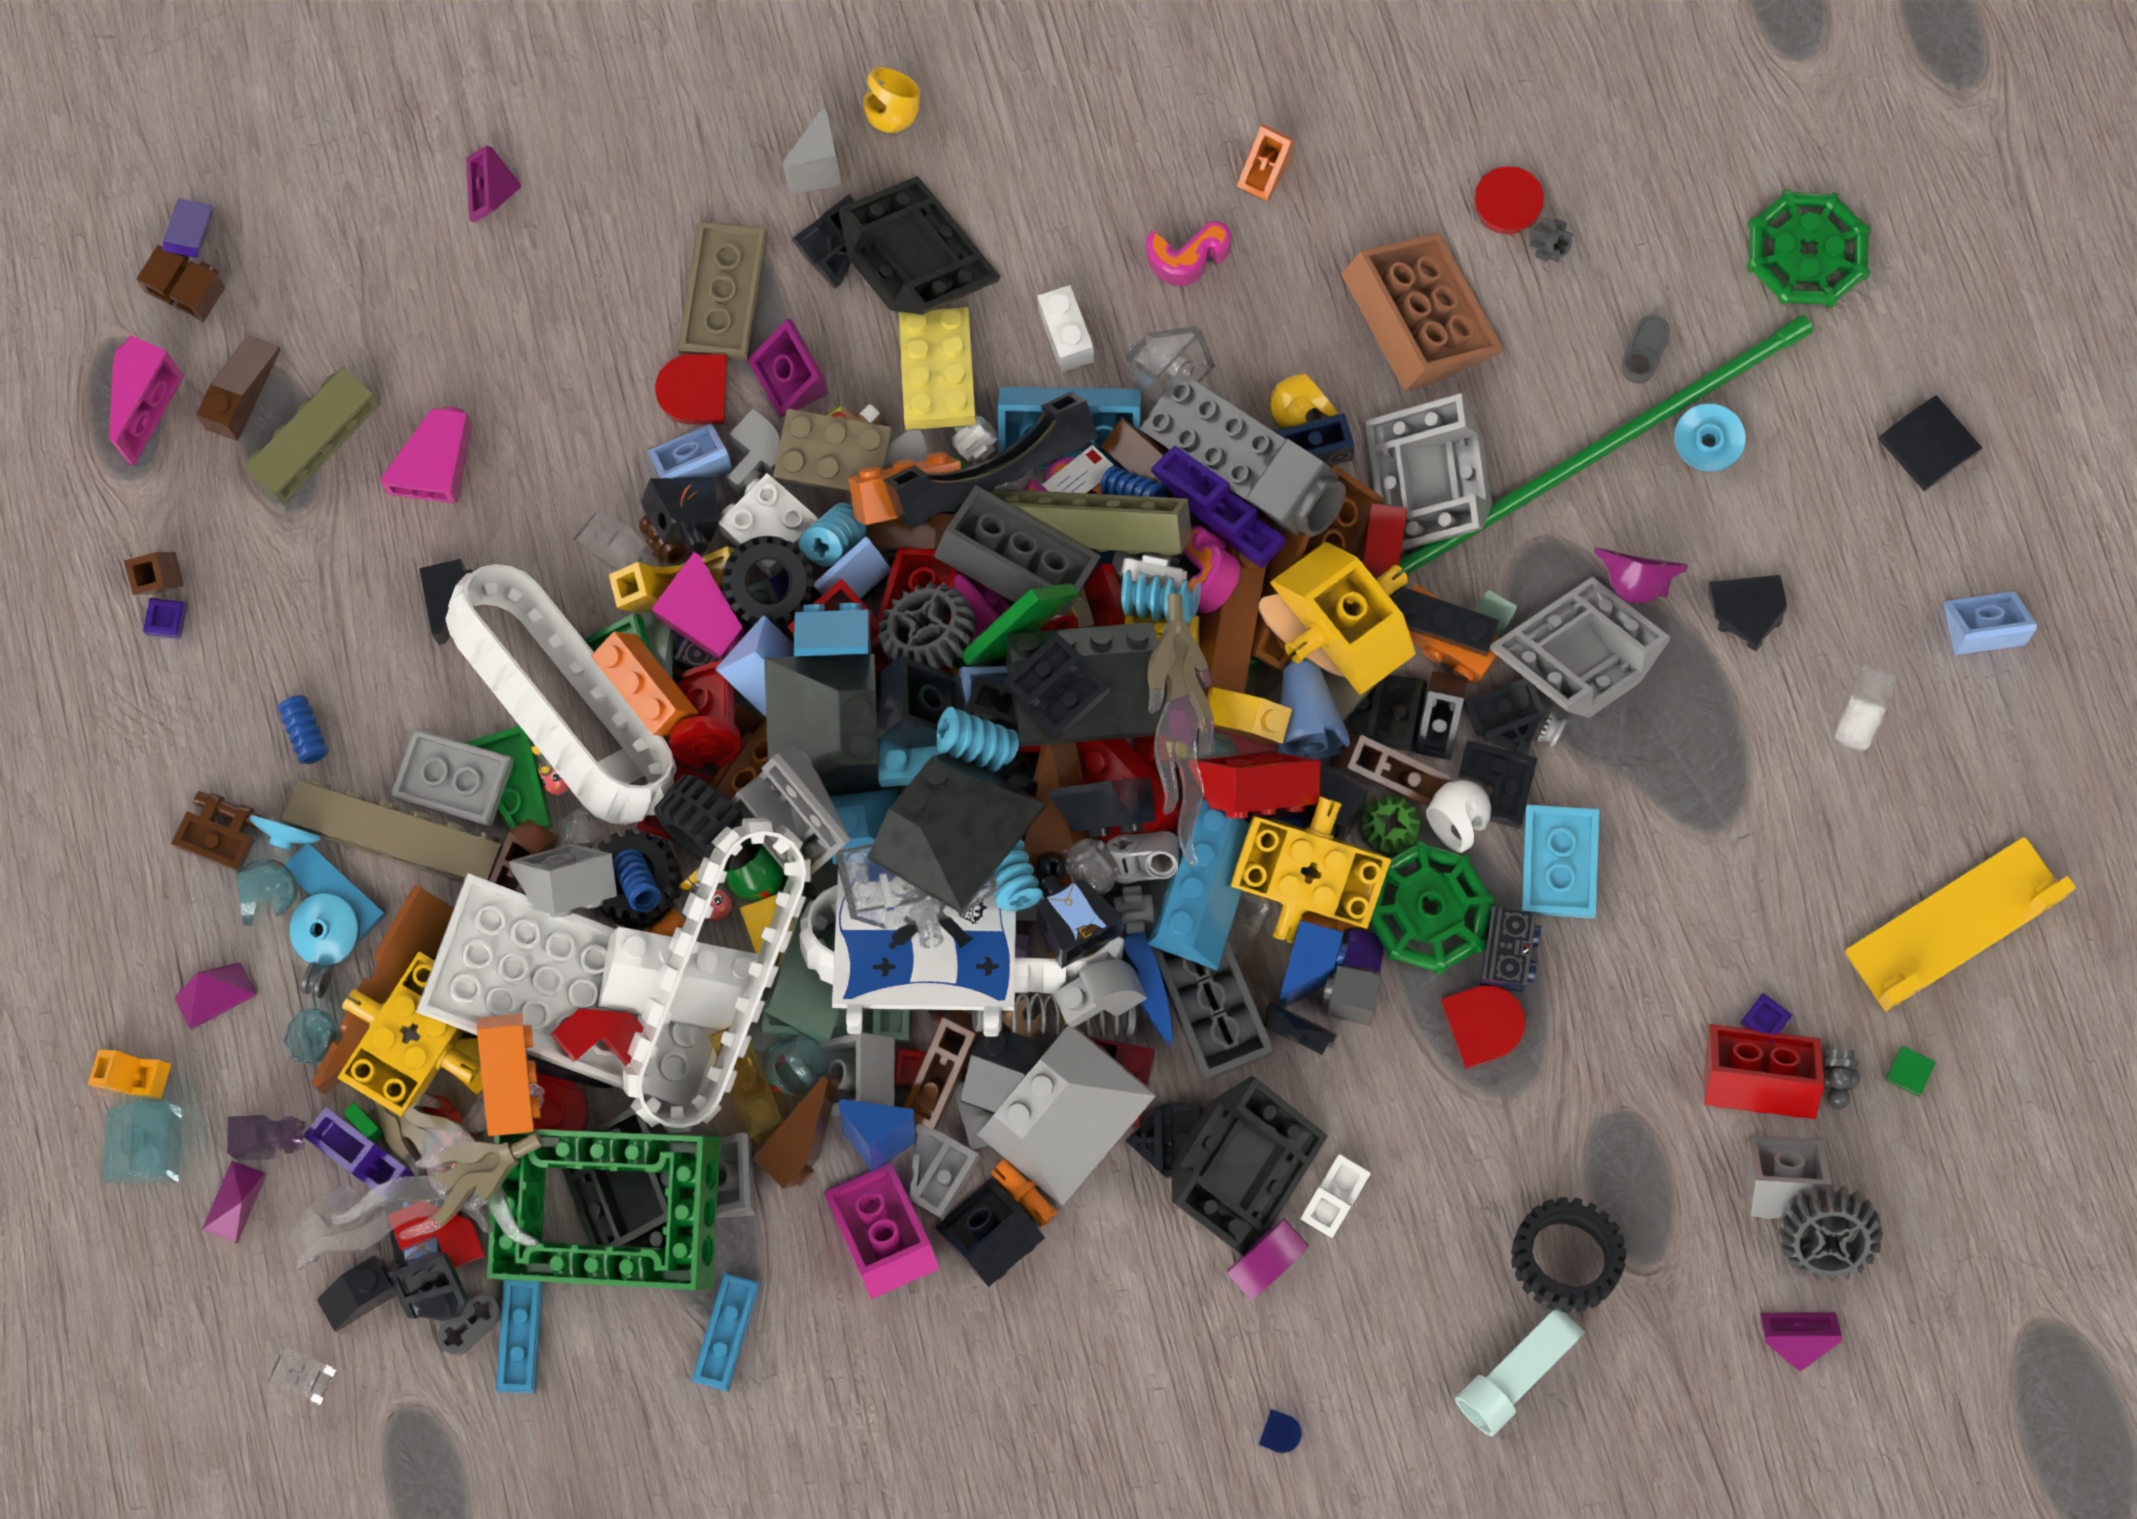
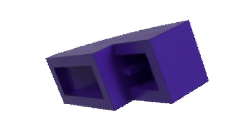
[303,1107,419,1203]

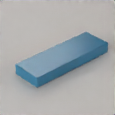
[282,843,386,941]
[692,1272,761,1392]
[496,1280,543,1394]

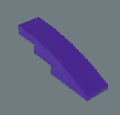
[1151,445,1285,568]

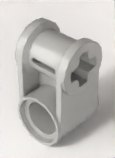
[1107,831,1181,884]

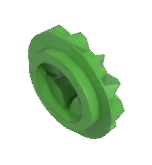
[1362,795,1420,853]

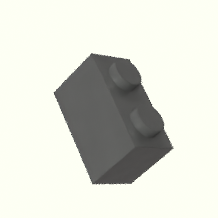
[1322,966,1382,1026]

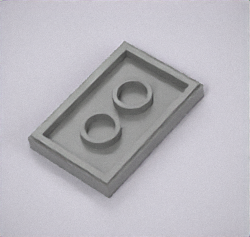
[391,729,515,827]

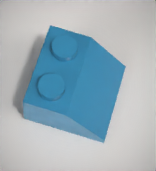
[794,603,871,656]

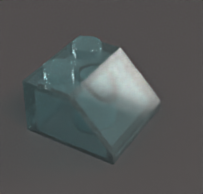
[103,1102,182,1184]

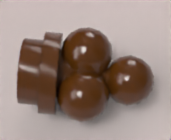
[639,515,687,564]

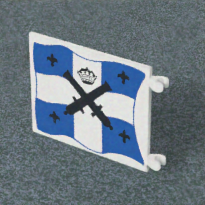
[832,860,1016,1036]

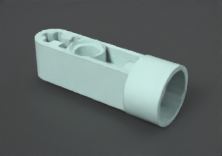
[1455,1306,1586,1437]

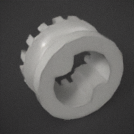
[1537,712,1568,749]

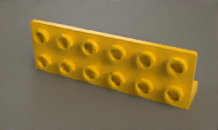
[1845,837,2076,1013]

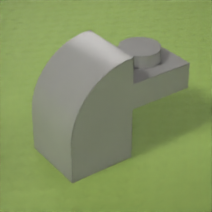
[727,408,780,497]
[1053,959,1148,1028]

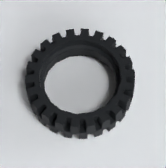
[1511,1197,1627,1313]

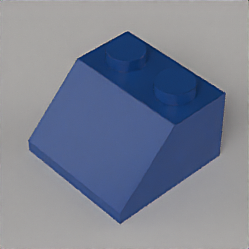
[1279,921,1348,1008]

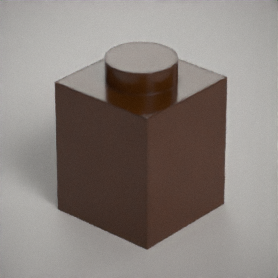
[124,552,184,595]

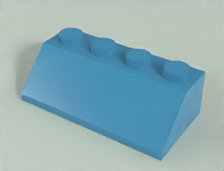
[998,387,1141,470]
[1147,799,1250,970]

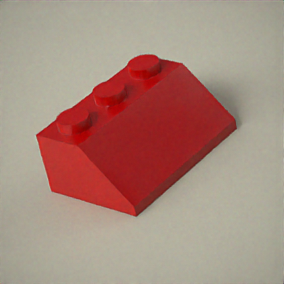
[1188,751,1320,818]
[1703,1024,1824,1119]

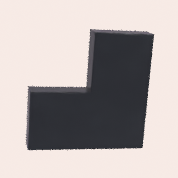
[1458,740,1538,829]

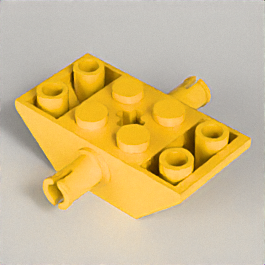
[1270,542,1416,696]
[1229,796,1391,943]
[337,952,481,1117]

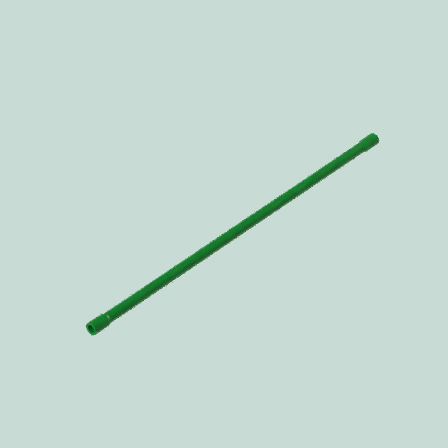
[1248,315,1813,672]

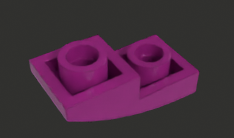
[1227,1218,1309,1301]

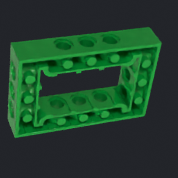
[487,1129,720,1290]

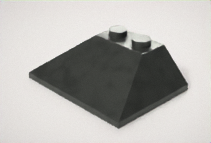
[839,176,1001,315]
[764,654,879,796]
[868,752,1046,914]
[1172,1076,1328,1256]
[562,1108,675,1286]

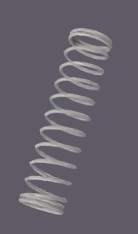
[972,993,1136,1037]

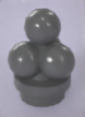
[1822,1049,1860,1110]

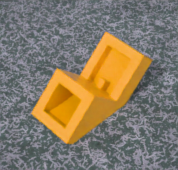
[87,1049,172,1099]

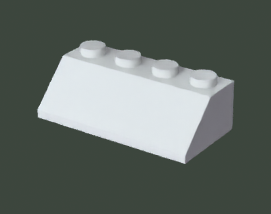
[598,926,758,1032]

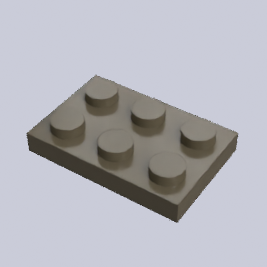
[773,408,892,494]

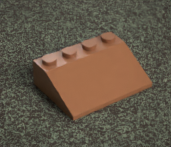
[1341,233,1504,392]

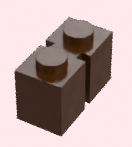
[136,245,225,322]

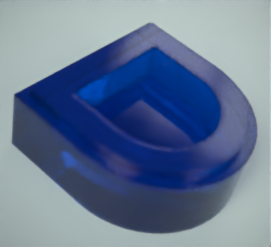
[1258,1409,1302,1454]

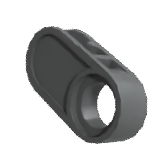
[1621,315,1670,384]

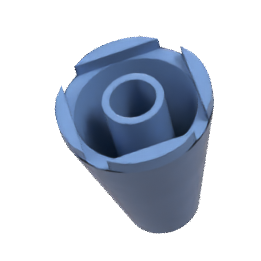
[1277,658,1350,761]

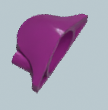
[1594,547,1688,604]

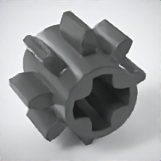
[1529,218,1573,262]
[1114,886,1154,933]

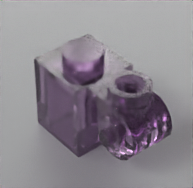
[227,1115,305,1161]

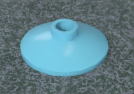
[1674,404,1746,472]
[249,815,321,850]
[290,893,359,966]

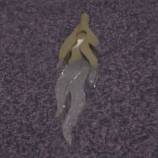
[1148,593,1214,866]
[373,1092,539,1246]
[295,1132,544,1270]

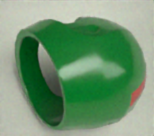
[723,838,785,903]

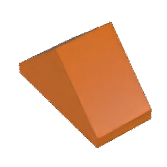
[1237,124,1294,201]

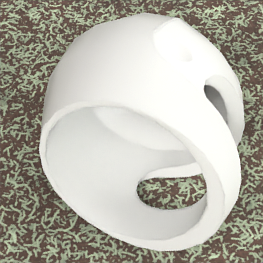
[1426,780,1491,853]

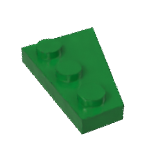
[465,726,553,830]

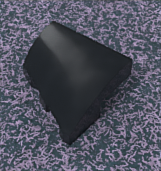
[792,194,855,289]

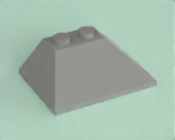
[1365,393,1492,551]
[1490,576,1670,718]
[730,744,851,875]
[977,1025,1157,1206]

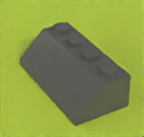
[934,485,1101,615]

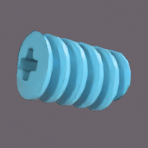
[799,502,866,567]
[1121,570,1201,624]
[936,707,1019,772]
[988,839,1043,911]

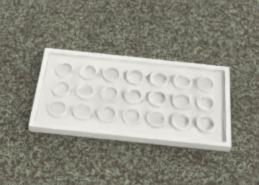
[416,873,723,1110]

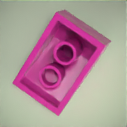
[109,335,184,466]
[823,1163,939,1299]

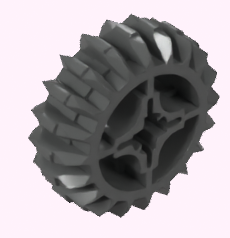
[878,581,977,670]
[1778,1184,1883,1283]

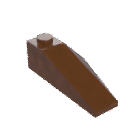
[1021,742,1098,887]

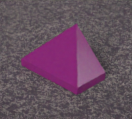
[466,145,522,222]
[174,963,257,1030]
[202,1160,267,1243]
[1760,1312,1842,1372]

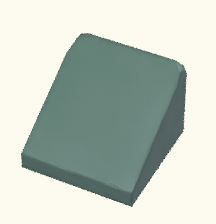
[1475,589,1518,638]

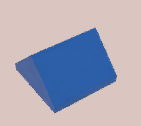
[839,1099,916,1172]

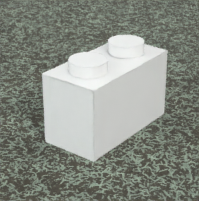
[1037,285,1094,373]

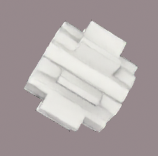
[951,415,998,462]

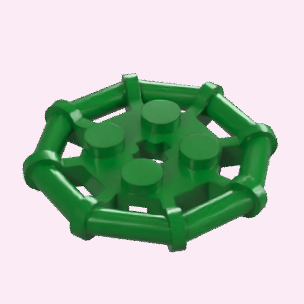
[1746,189,1872,308]
[1369,840,1496,975]

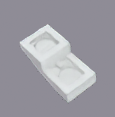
[1300,1154,1372,1238]

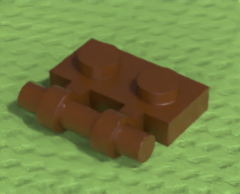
[171,791,265,873]

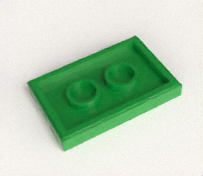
[962,583,1079,665]

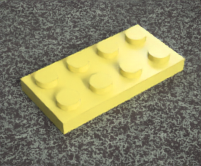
[899,307,976,430]

